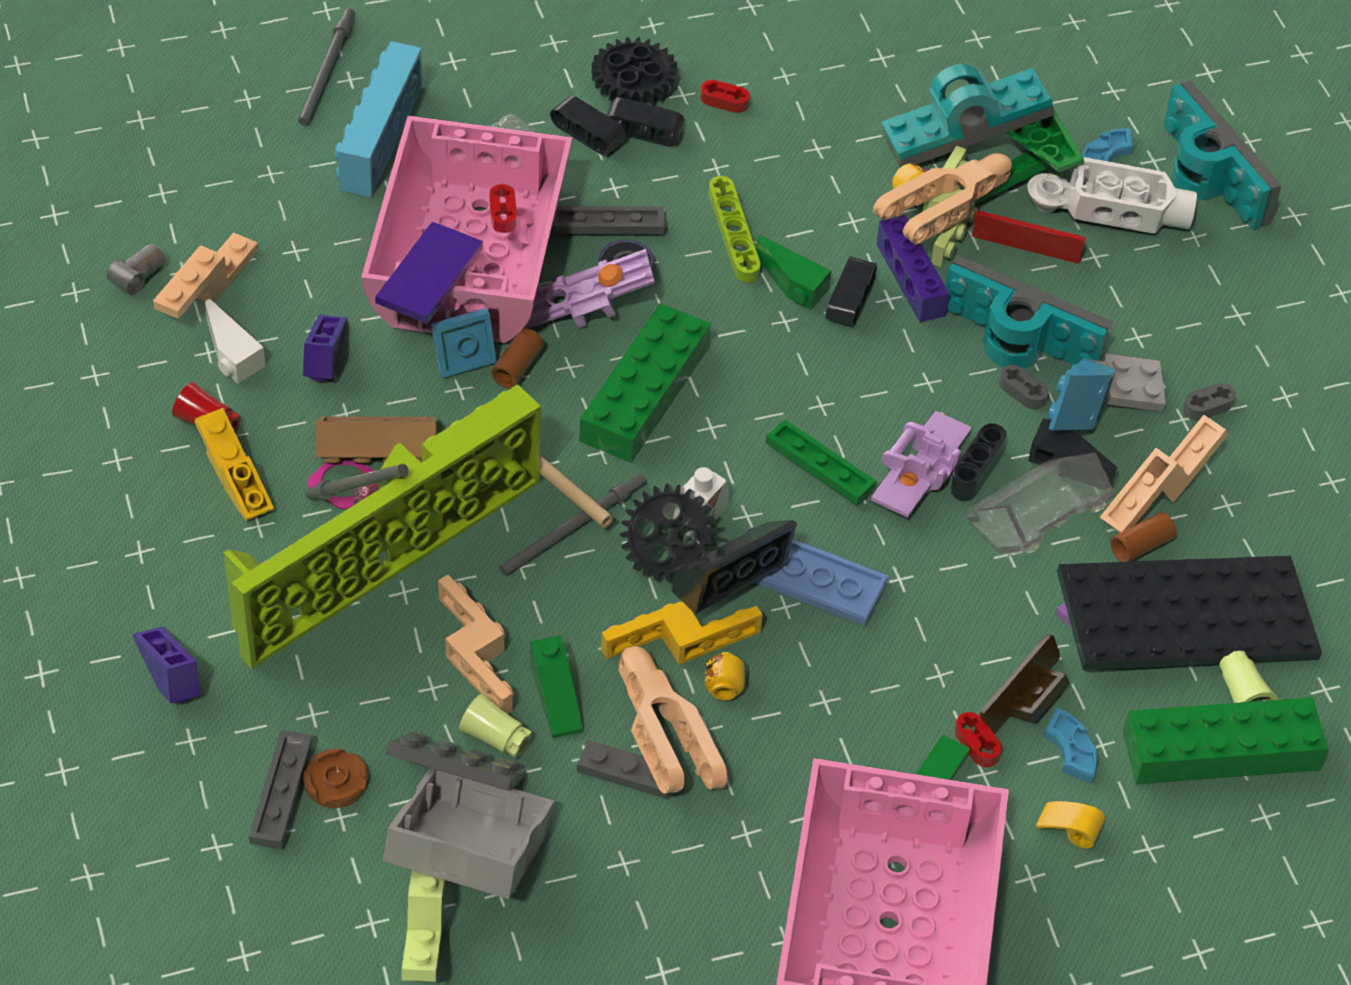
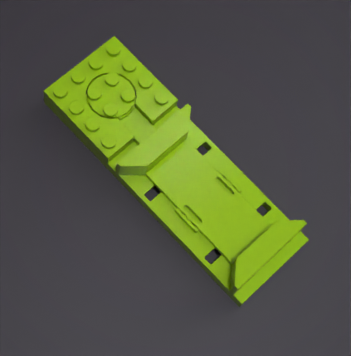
[223,384,541,669]

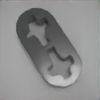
[999,365,1049,410]
[1183,383,1236,421]

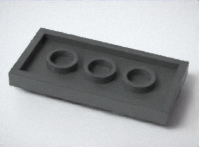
[386,732,526,790]

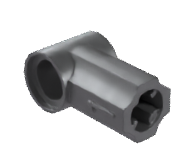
[107,243,166,295]

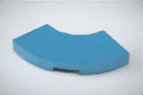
[1082,129,1133,162]
[1044,707,1097,784]

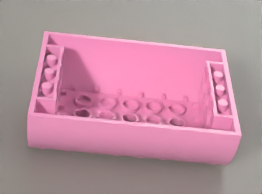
[361,116,572,343]
[776,758,1009,985]

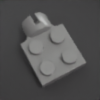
[1089,354,1166,412]

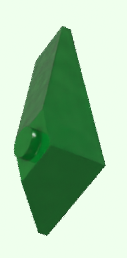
[1006,107,1085,172]

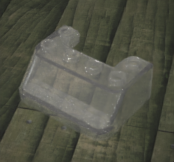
[964,452,1116,556]

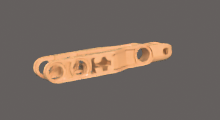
[873,153,1012,245]
[618,646,727,794]

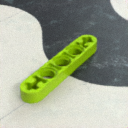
[709,176,760,282]

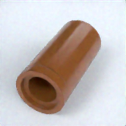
[491,329,544,389]
[1110,512,1177,562]

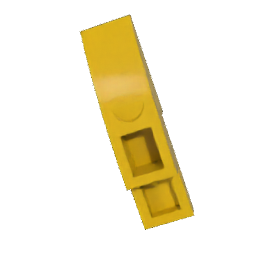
[195,408,274,521]

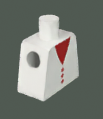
[673,467,729,540]

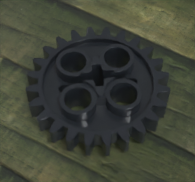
[591,37,678,104]
[620,484,718,583]

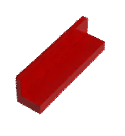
[972,210,1087,264]

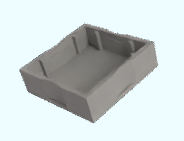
[383,768,554,899]

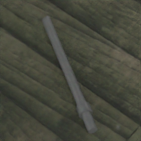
[298,8,355,125]
[306,464,408,500]
[499,473,646,576]

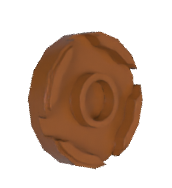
[303,748,368,809]

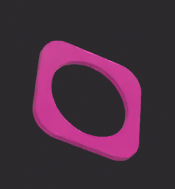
[308,457,378,510]

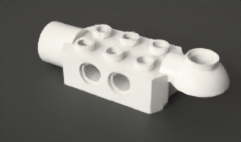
[1027,157,1197,234]

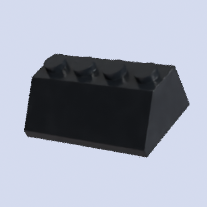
[671,520,797,614]

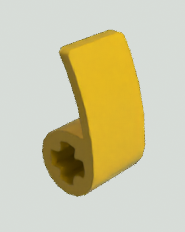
[1036,801,1106,849]

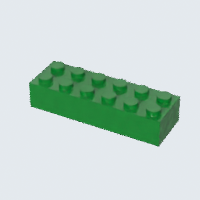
[579,303,711,463]
[1123,697,1329,784]

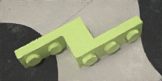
[923,146,978,267]
[401,870,445,982]

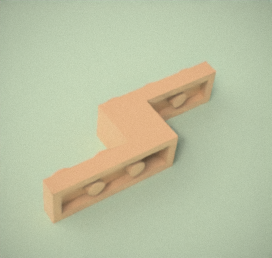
[153,233,258,319]
[1100,415,1229,533]
[438,575,514,714]

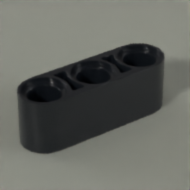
[550,95,627,156]
[606,98,686,147]
[825,256,877,327]
[951,423,1006,501]

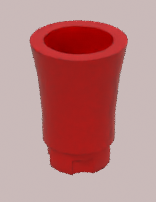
[172,382,241,433]

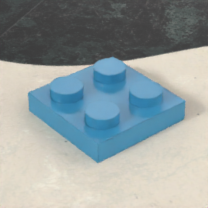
[431,308,497,378]

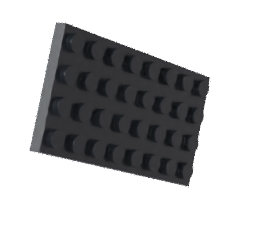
[1057,555,1322,670]

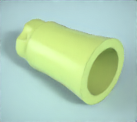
[1219,651,1278,703]
[459,693,533,759]

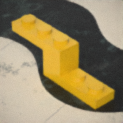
[601,601,763,665]

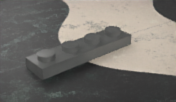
[552,206,664,234]
[249,730,313,849]

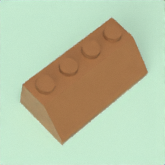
[316,416,438,463]

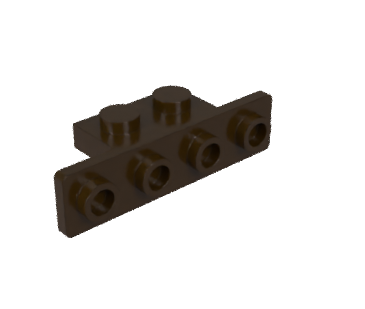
[980,634,1069,734]

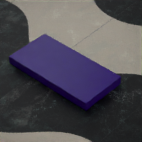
[375,221,483,324]

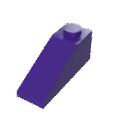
[303,315,347,381]
[133,626,200,703]

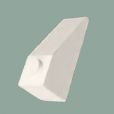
[205,299,265,383]

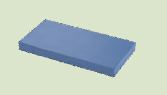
[754,539,889,626]

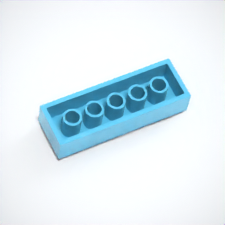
[335,41,423,198]

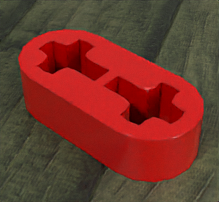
[700,80,750,113]
[489,184,517,233]
[955,712,1001,767]

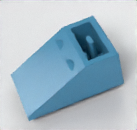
[1047,358,1116,430]

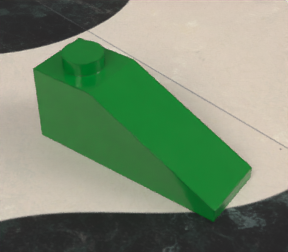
[756,235,831,310]
[530,635,583,738]

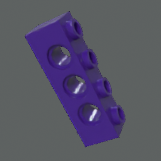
[876,215,949,323]

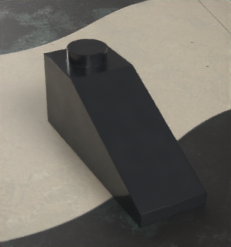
[1028,418,1118,490]

